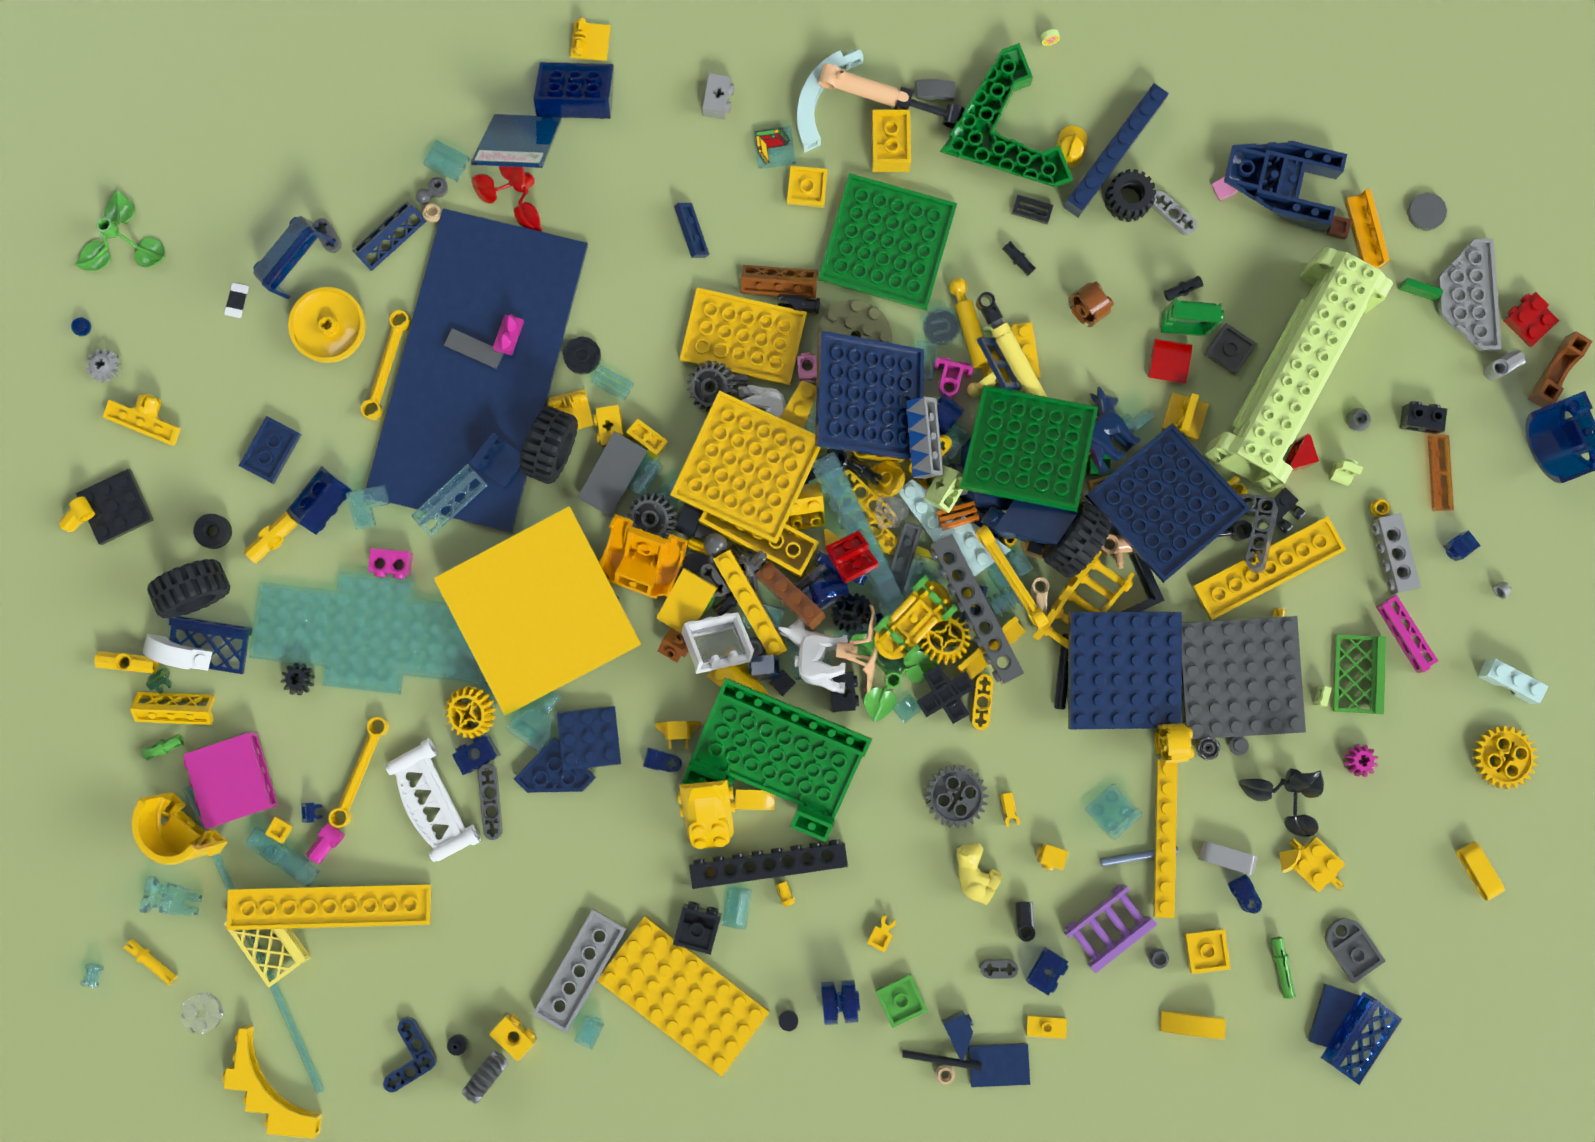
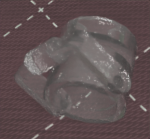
[875,497,909,529]

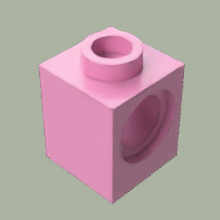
[797,353,817,383]

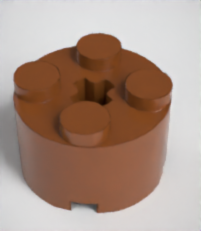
[1068,281,1114,327]

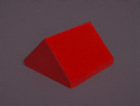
[1284,433,1319,472]

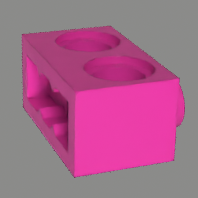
[368,548,413,579]

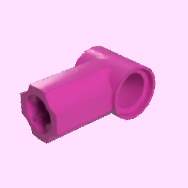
[306,822,345,864]

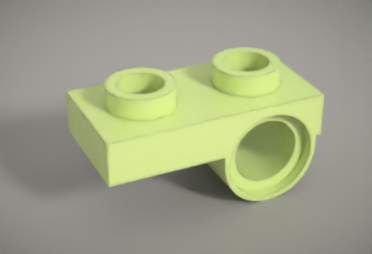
[1329,459,1363,486]

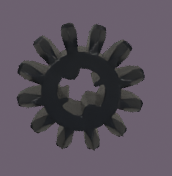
[280,663,315,696]

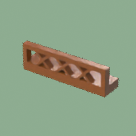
[741,265,818,299]

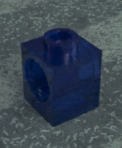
[1443,530,1481,561]

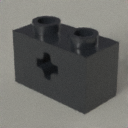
[831,672,859,712]

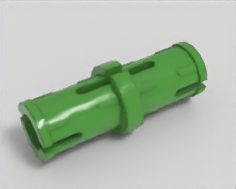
[141,734,184,760]

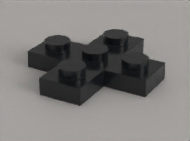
[916,664,976,724]

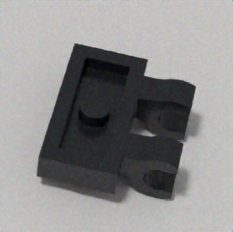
[1263,487,1306,533]

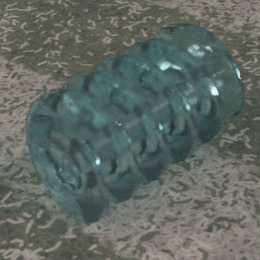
[986,584,1027,617]

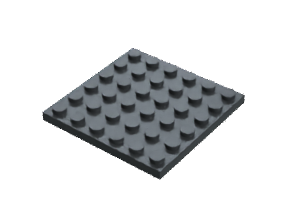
[1182,616,1306,739]

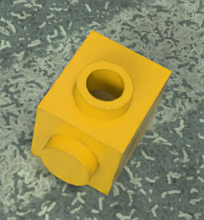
[1036,843,1069,871]

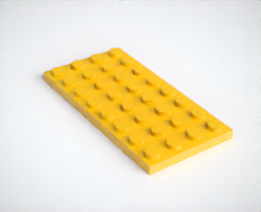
[597,916,769,1077]

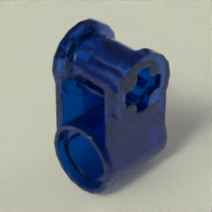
[643,748,682,772]
[1228,874,1262,914]

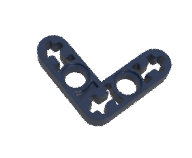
[383,1017,437,1092]

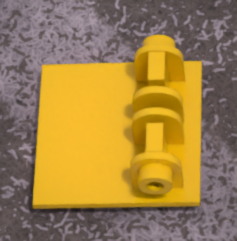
[570,18,611,61]
[548,389,594,430]

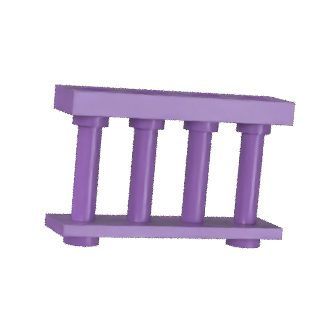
[1063,885,1157,973]

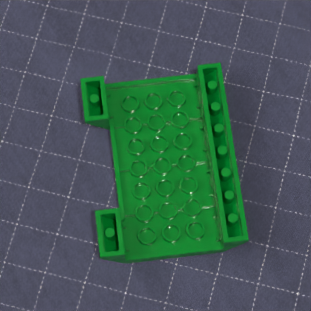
[681,678,872,842]

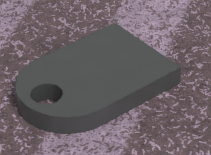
[1325,918,1386,983]

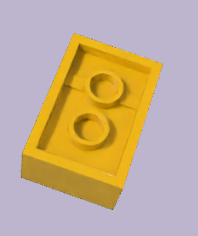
[872,110,911,172]

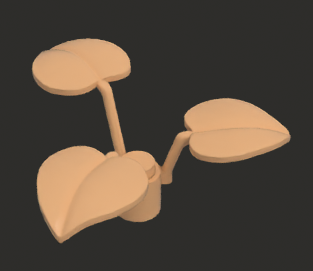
[836,605,877,693]

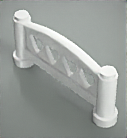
[385,738,481,862]

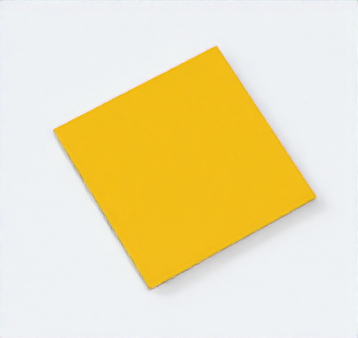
[434,506,642,716]

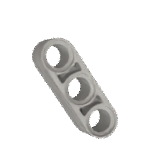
[1198,840,1258,875]

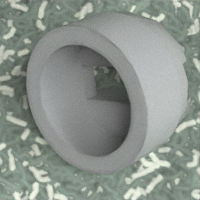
[1493,582,1512,599]

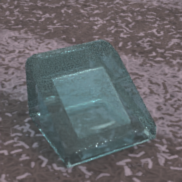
[893,694,921,723]

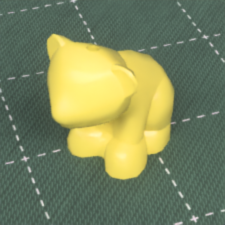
[956,843,1003,905]

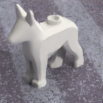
[738,385,787,417]
[778,618,848,693]

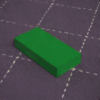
[1398,278,1443,301]

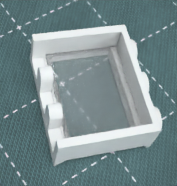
[681,612,754,674]

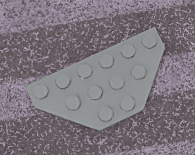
[1437,239,1502,352]

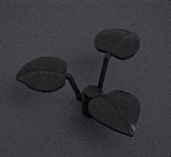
[1238,769,1324,837]

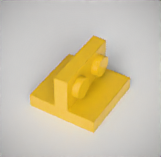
[1161,392,1209,441]

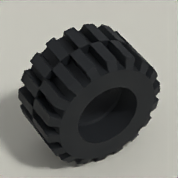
[1105,169,1156,222]

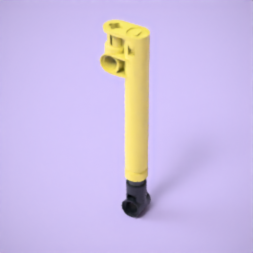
[976,292,1047,397]

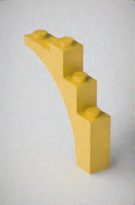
[222,1025,322,1138]

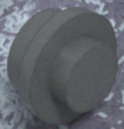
[1229,736,1249,755]
[1149,948,1169,969]

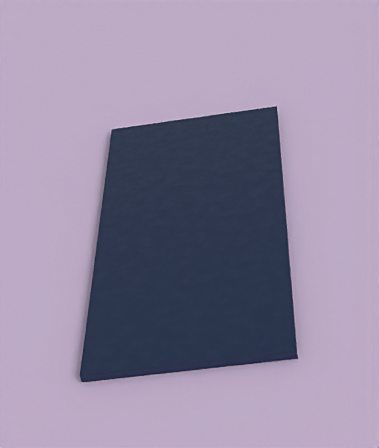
[364,208,588,533]

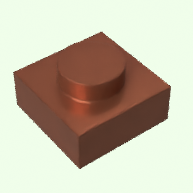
[1327,215,1352,239]

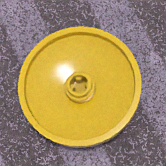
[288,287,366,363]

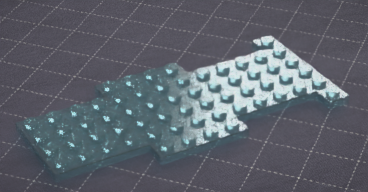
[249,571,497,705]

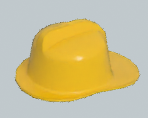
[1056,125,1088,168]

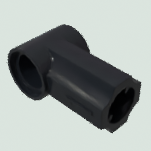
[1015,902,1036,942]

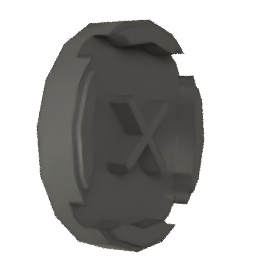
[1407,193,1447,231]

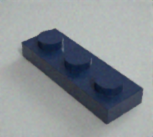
[674,203,710,258]

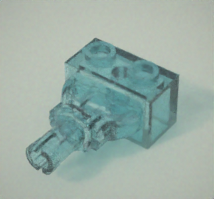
[506,691,562,753]

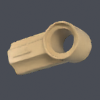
[1029,577,1050,616]

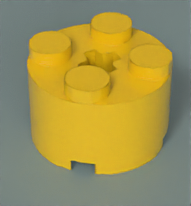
[1154,723,1194,764]

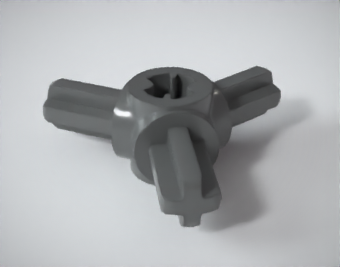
[730,543,767,592]

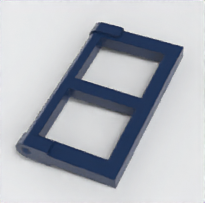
[977,337,1022,390]

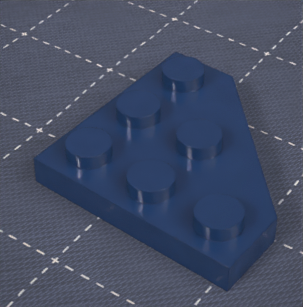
[514,737,597,793]

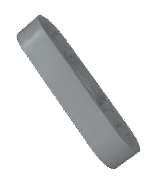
[1151,191,1197,236]

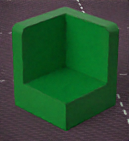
[1087,454,1112,476]

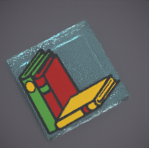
[754,126,796,169]

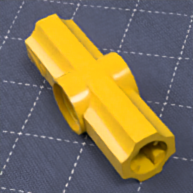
[243,512,298,564]
[94,651,159,674]

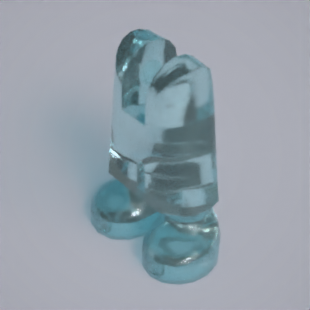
[139,876,203,916]

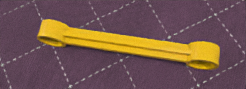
[361,310,411,420]
[975,525,1048,629]
[329,717,389,828]

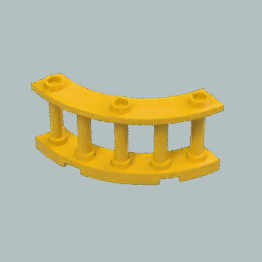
[1032,551,1134,649]

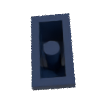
[941,1010,974,1061]

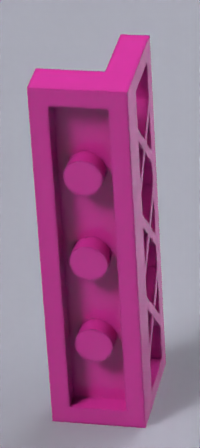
[1376,595,1438,673]

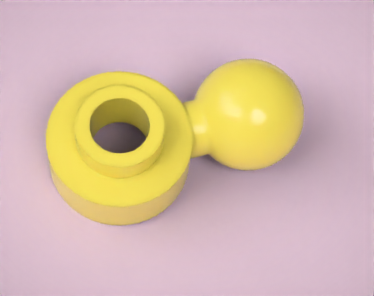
[967,372,997,397]

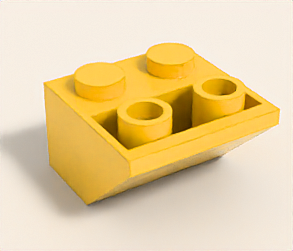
[787,482,826,530]

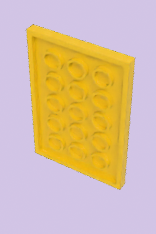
[679,288,807,386]

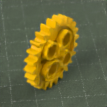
[1472,726,1539,789]

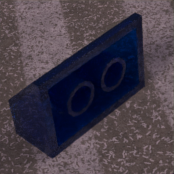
[286,466,352,535]

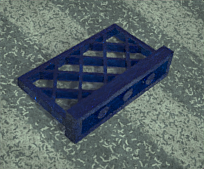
[168,616,252,674]
[1320,992,1402,1085]

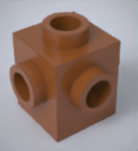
[657,628,689,662]

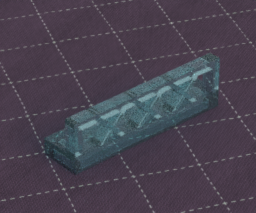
[411,464,488,537]

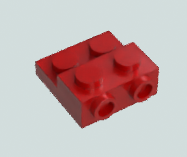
[1503,292,1560,347]

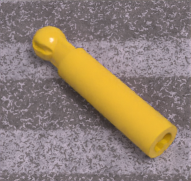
[949,277,989,369]

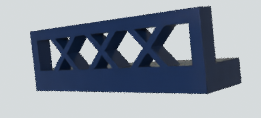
[352,201,427,271]

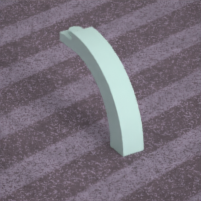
[797,49,864,152]

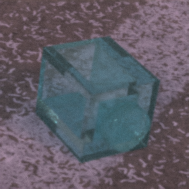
[575,1015,604,1049]

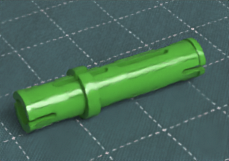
[1270,937,1296,999]

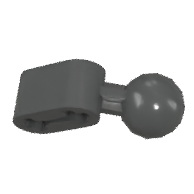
[700,533,732,597]

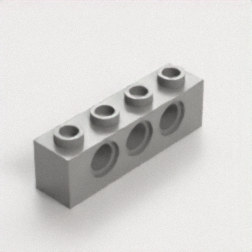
[1372,513,1421,594]

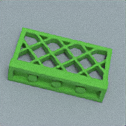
[1333,635,1386,715]

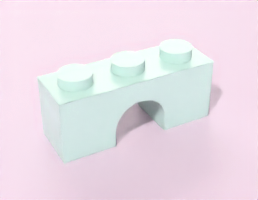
[1478,659,1549,704]

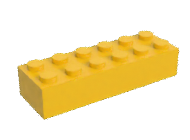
[699,512,819,578]

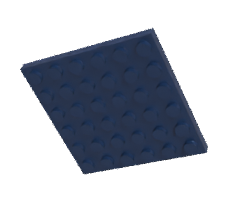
[815,331,924,460]
[1085,423,1251,583]
[1068,612,1182,730]

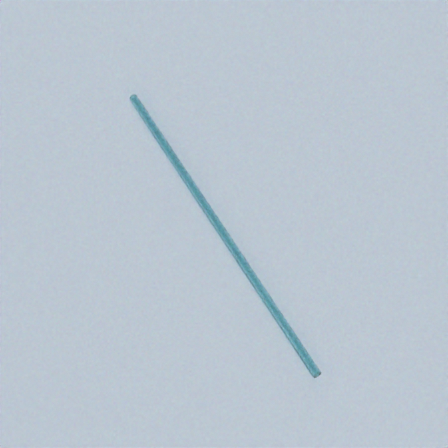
[182,786,324,1093]

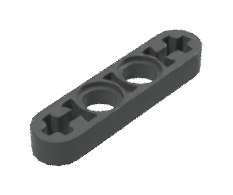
[478,764,503,840]

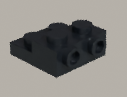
[673,901,722,955]

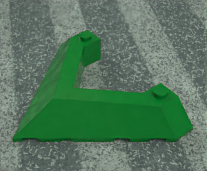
[940,43,1073,187]

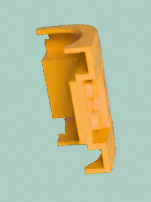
[599,514,688,599]

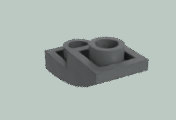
[915,79,956,102]

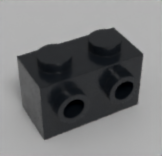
[1400,401,1447,434]

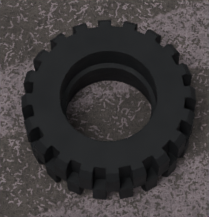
[519,406,578,484]
[1042,501,1112,577]
[147,559,231,619]

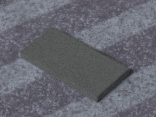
[577,431,648,516]

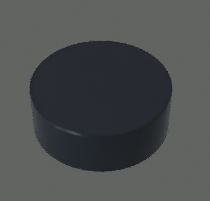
[779,1010,798,1031]

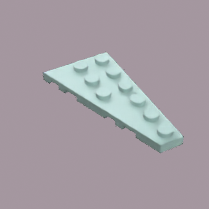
[898,479,1011,579]

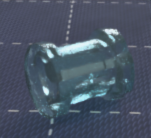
[80,963,104,988]

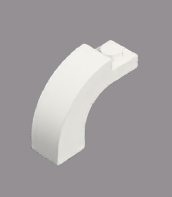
[143,634,212,671]

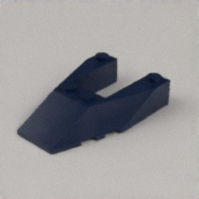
[1224,141,1347,232]

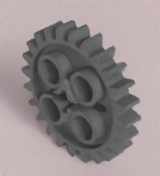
[925,765,988,829]

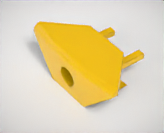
[655,721,702,749]

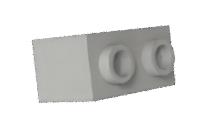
[702,73,734,119]

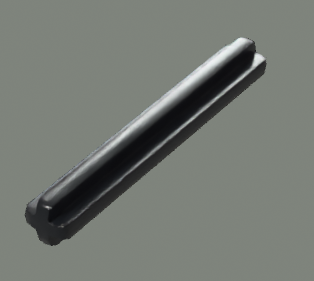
[1054,633,1068,710]

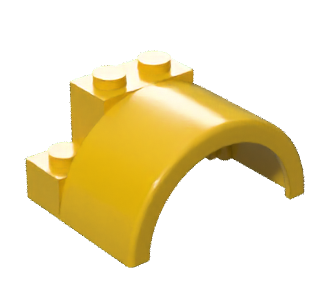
[131,792,228,865]

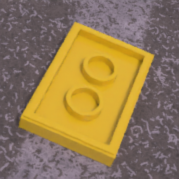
[656,568,718,633]

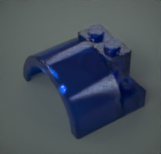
[1525,391,1595,483]

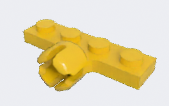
[102,393,181,446]

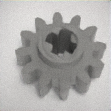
[85,348,122,383]

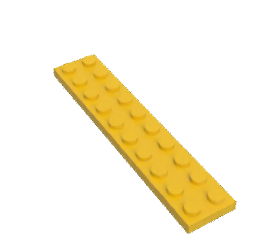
[226,885,431,930]

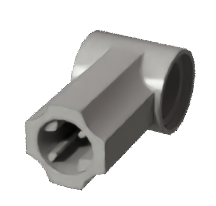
[1484,349,1526,380]

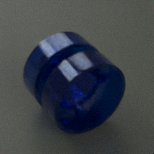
[821,979,860,1025]

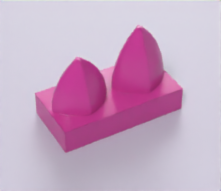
[493,314,524,355]

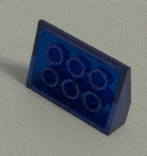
[533,62,614,119]

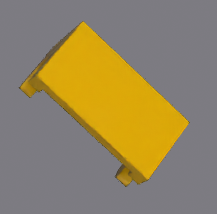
[626,419,668,462]

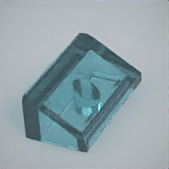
[722,886,752,929]

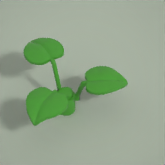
[75,191,165,271]
[851,633,939,722]

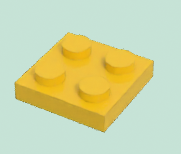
[787,166,828,208]
[1184,929,1231,974]

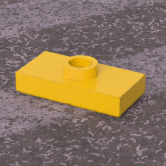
[1026,1015,1067,1039]

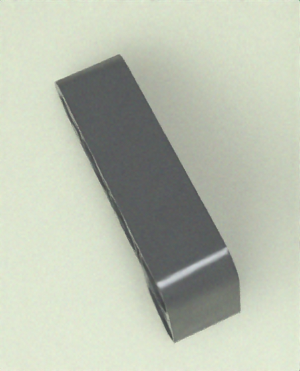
[1241,494,1278,573]

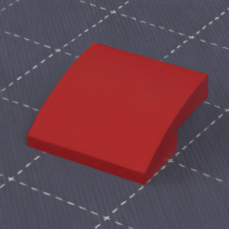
[1148,338,1193,384]
[825,530,879,583]

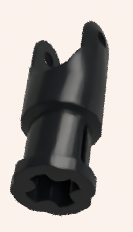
[777,294,820,314]

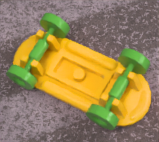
[873,575,958,661]

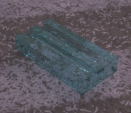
[917,341,936,381]
[591,365,634,401]

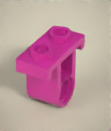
[933,357,974,399]

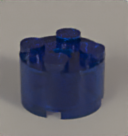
[937,393,965,435]

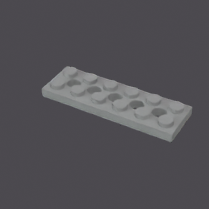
[533,909,627,1034]

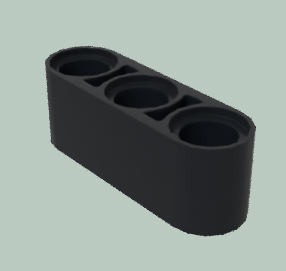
[675,503,704,538]

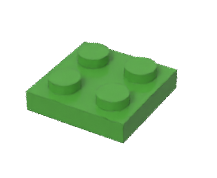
[875,974,928,1028]

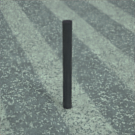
[902,1050,982,1071]

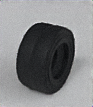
[193,513,232,549]

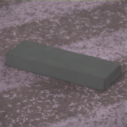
[444,329,504,370]

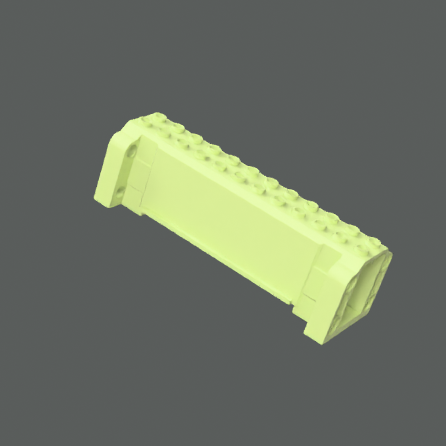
[1202,247,1393,493]

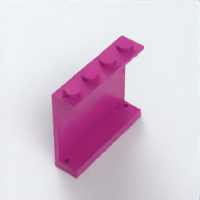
[183,732,278,829]

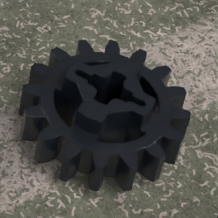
[831,593,872,632]

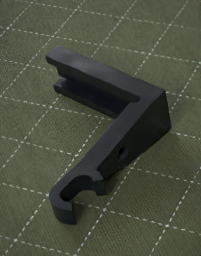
[1120,553,1165,612]

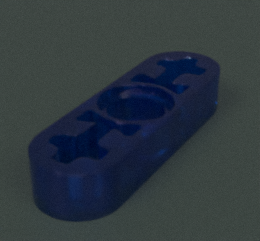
[814,551,868,586]

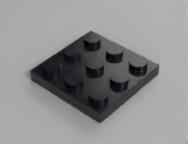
[76,469,154,545]

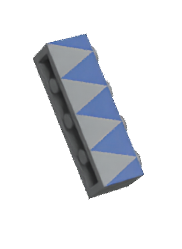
[906,397,943,479]

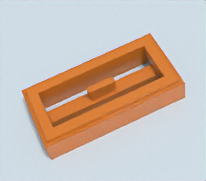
[937,501,980,531]

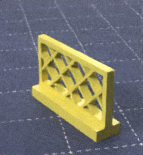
[224,922,311,988]

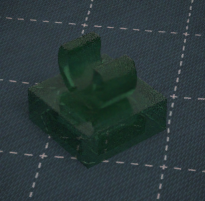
[146,667,172,694]

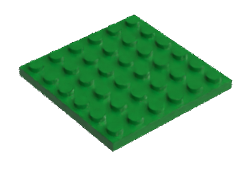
[818,173,957,311]
[960,385,1098,512]

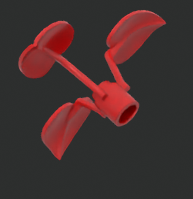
[471,161,542,232]

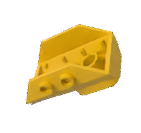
[678,779,736,849]

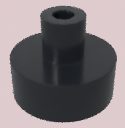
[447,1034,468,1056]

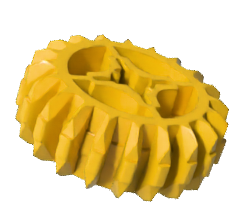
[920,615,971,665]
[444,686,497,738]

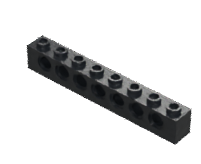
[689,839,848,889]

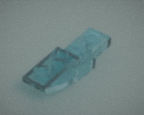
[245,827,320,887]

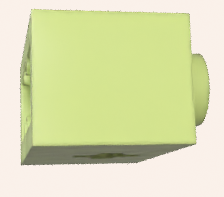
[923,465,963,513]

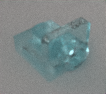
[1122,411,1154,433]

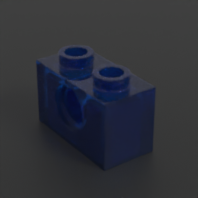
[452,735,501,775]

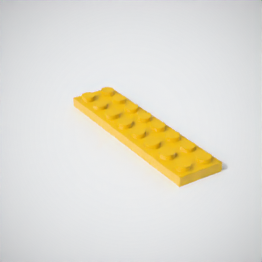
[1192,516,1346,620]

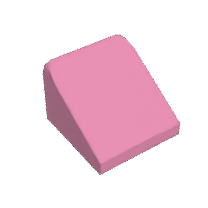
[1211,177,1238,201]

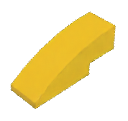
[1160,1011,1226,1039]

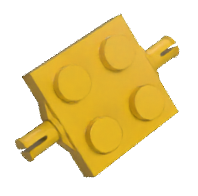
[1289,836,1346,892]

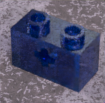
[1025,947,1069,996]

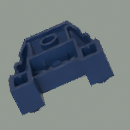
[980,500,1080,545]

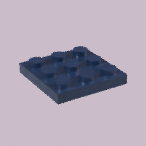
[557,706,621,771]

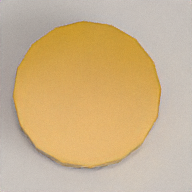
[868,460,905,498]

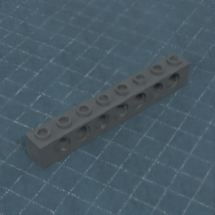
[929,534,1024,685]

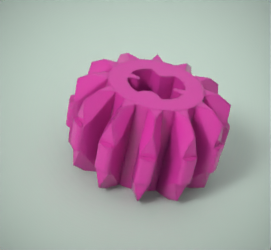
[1344,744,1379,777]

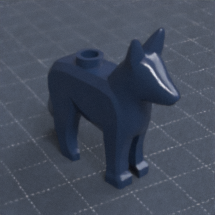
[1089,387,1141,475]

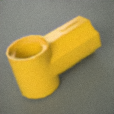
[59,497,95,532]

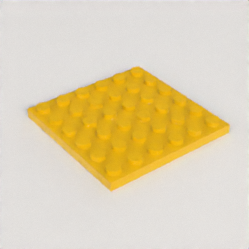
[670,391,821,544]

